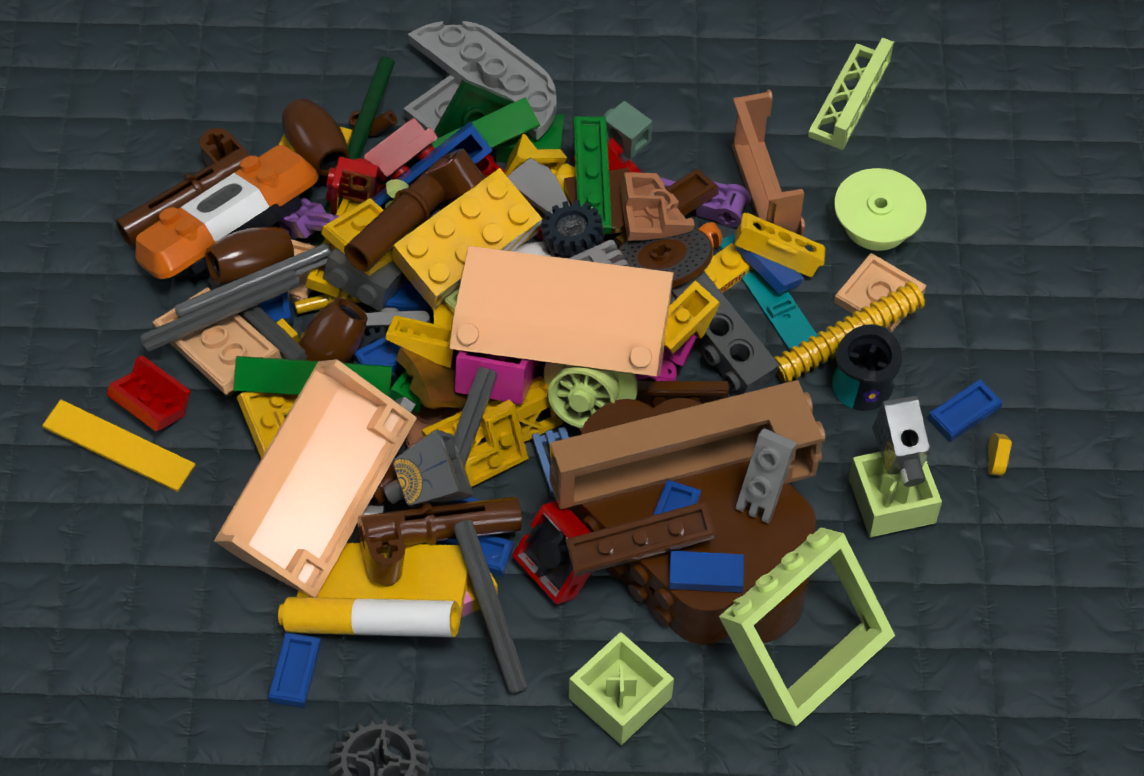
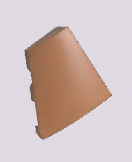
[619,172,695,241]

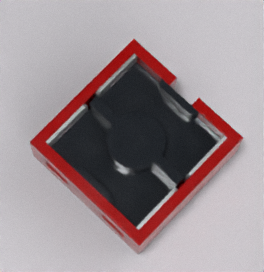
[512,501,591,605]

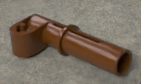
[115,128,250,248]
[344,148,484,272]
[358,496,522,585]

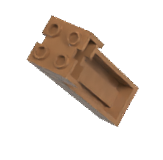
[550,380,825,509]

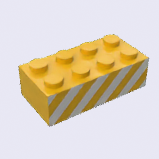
[391,168,542,310]

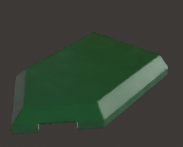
[434,79,515,138]

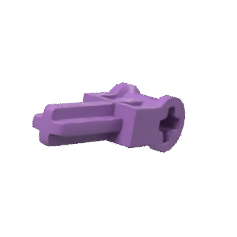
[661,178,751,228]
[278,198,339,240]

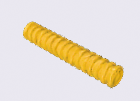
[774,281,925,383]

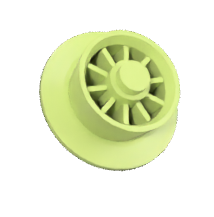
[834,168,927,251]
[544,362,638,428]

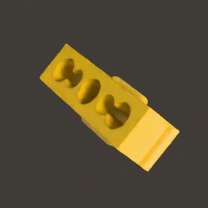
[735,213,825,278]

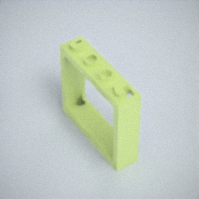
[719,527,895,727]

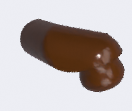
[349,110,398,137]

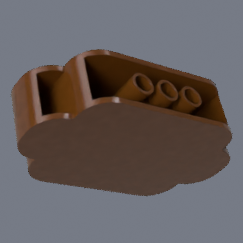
[572,398,816,645]

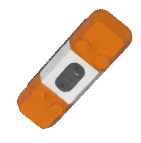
[135,145,318,279]

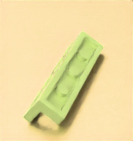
[808,38,894,150]

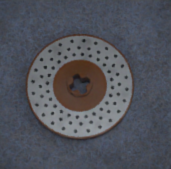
[617,228,713,287]

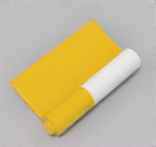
[278,543,469,637]

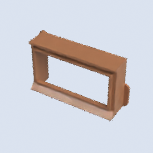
[731,89,805,236]

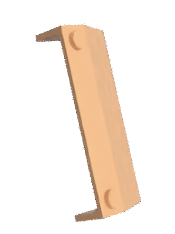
[449,246,674,376]
[214,359,417,597]

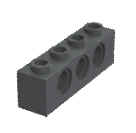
[670,271,780,395]

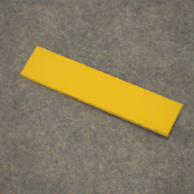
[42,399,196,493]

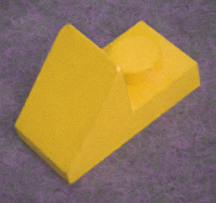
[504,134,567,176]
[664,280,720,354]

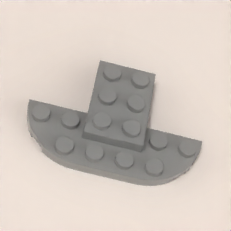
[403,21,557,140]

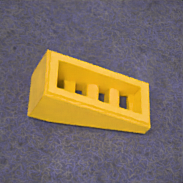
[385,315,457,368]

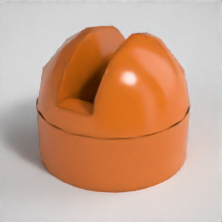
[699,222,723,249]

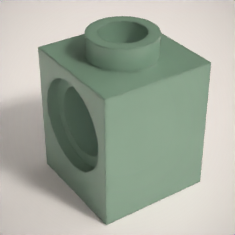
[604,101,653,159]

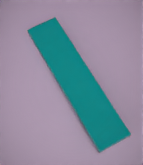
[720,234,817,352]

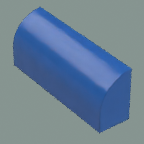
[372,121,492,210]

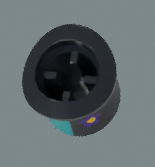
[832,324,902,411]

